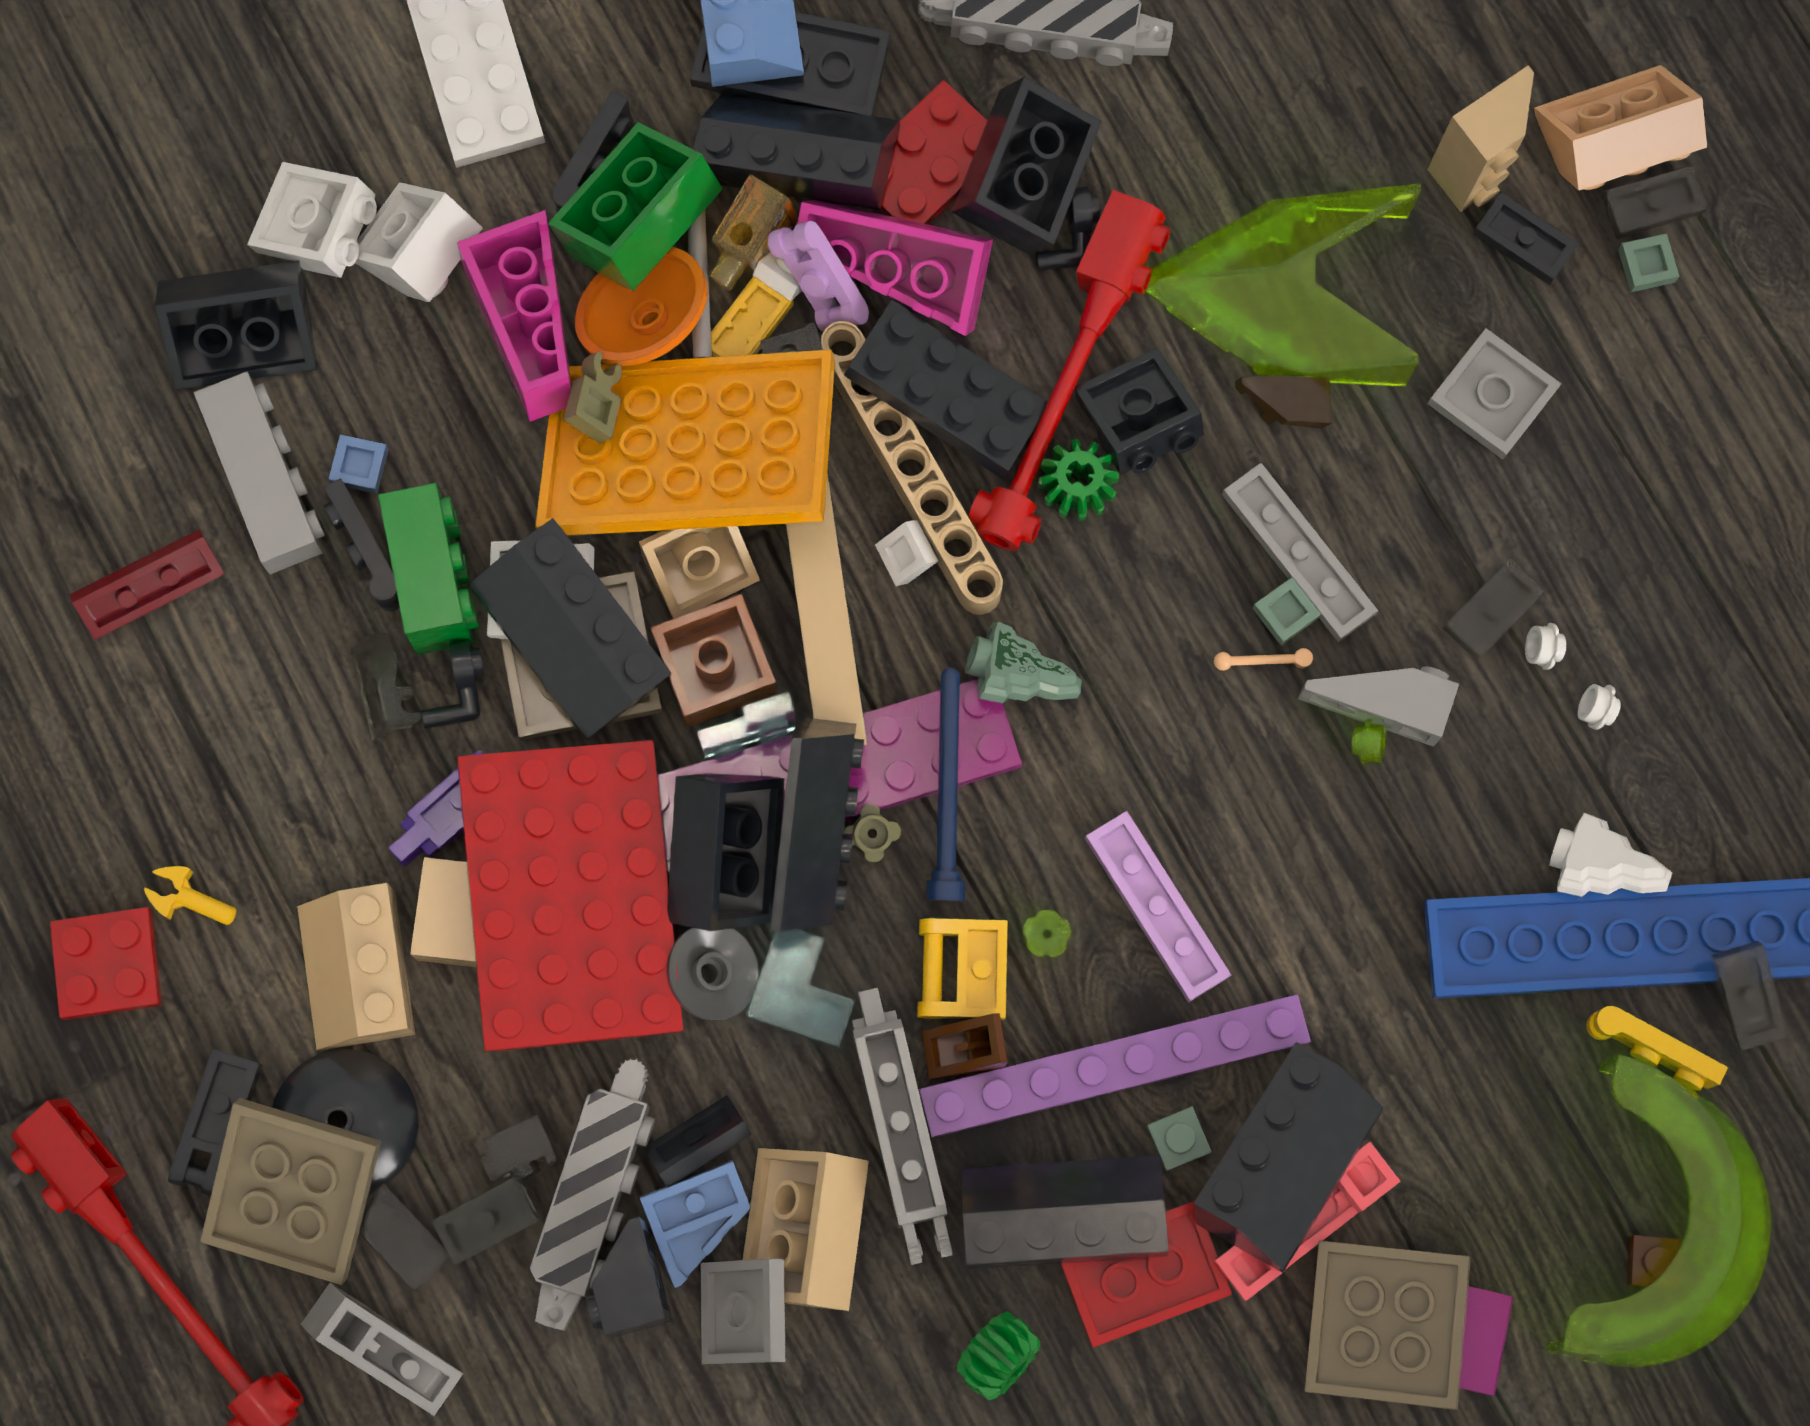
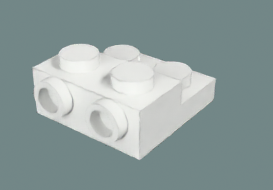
[247,162,377,278]

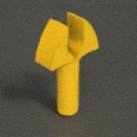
[144,866,236,925]

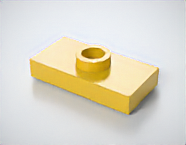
[711,276,794,357]

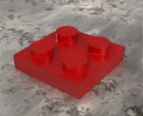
[50,907,162,1020]

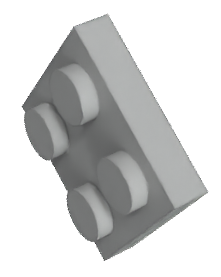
[1428,328,1561,460]
[701,1259,785,1364]

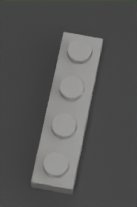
[1222,463,1378,642]

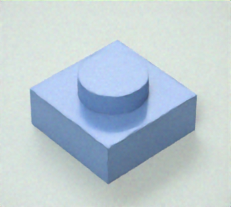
[329,435,389,494]

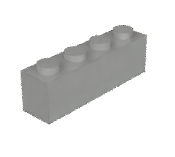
[194,372,325,575]

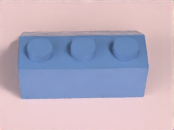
[700,0,804,87]

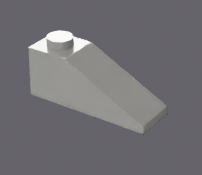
[1298,667,1459,746]
[301,1282,463,1416]

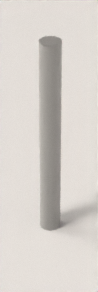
[688,210,712,358]

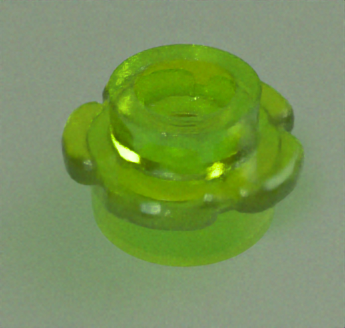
[1352,718,1387,765]
[1023,910,1071,957]

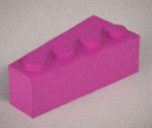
[797,199,993,336]
[457,210,572,422]

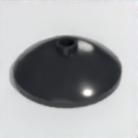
[272,1049,419,1194]

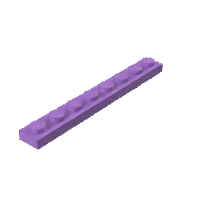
[919,994,1311,1138]

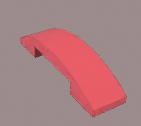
[1214,1142,1401,1302]

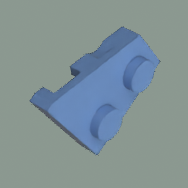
[640,1160,751,1288]

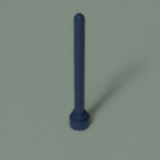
[926,667,965,901]

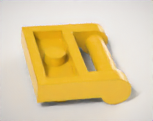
[917,918,1007,1020]

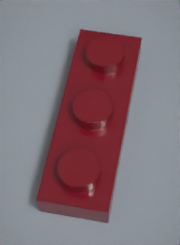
[69,529,224,640]

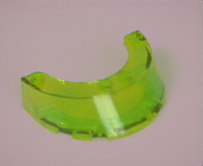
[1546,1054,1771,1367]

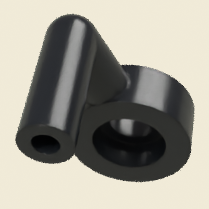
[1035,186,1100,271]
[421,639,484,729]

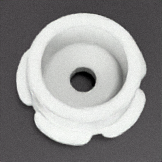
[1525,623,1566,670]
[1578,684,1621,730]

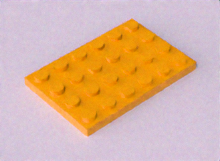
[535,350,835,536]

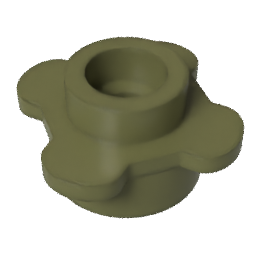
[844,804,901,862]

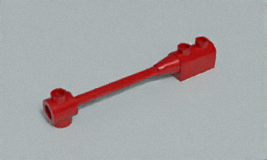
[968,190,1171,551]
[11,1098,304,1426]

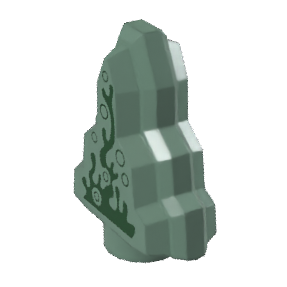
[965,622,1082,703]

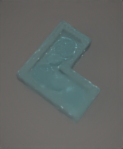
[697,692,796,761]
[746,929,855,1048]

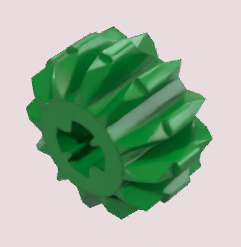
[1038,438,1119,521]
[956,1311,1040,1400]

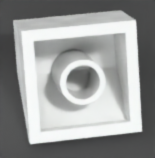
[355,182,483,302]

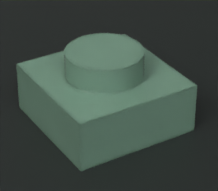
[1618,233,1680,293]
[1252,577,1321,646]
[1146,1106,1212,1172]

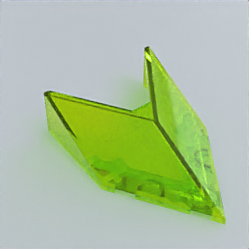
[1144,183,1421,386]

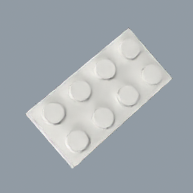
[407,0,545,168]

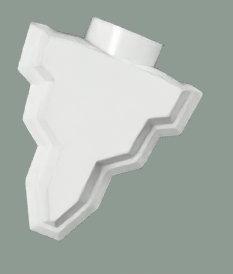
[1549,813,1672,897]

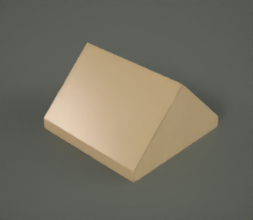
[639,526,760,619]

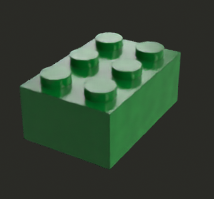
[548,122,722,291]
[378,483,479,655]

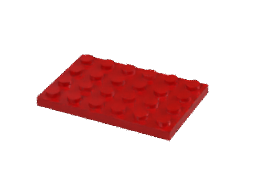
[457,740,683,1053]

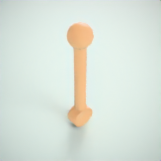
[1214,648,1313,671]

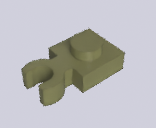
[563,351,622,443]

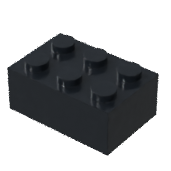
[951,77,1102,255]

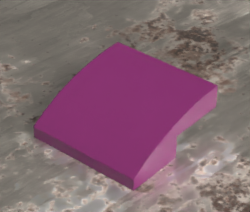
[1460,1286,1514,1396]

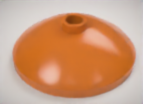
[575,247,708,366]

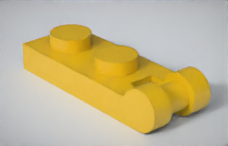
[1586,1006,1728,1091]

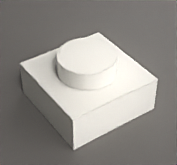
[753,252,802,301]
[875,520,938,586]

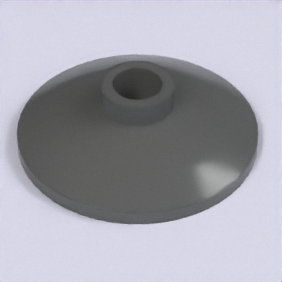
[667,928,759,1021]

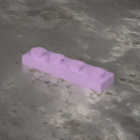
[1085,811,1231,1003]

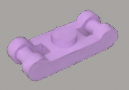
[768,221,869,332]

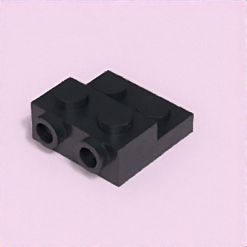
[1074,348,1204,475]

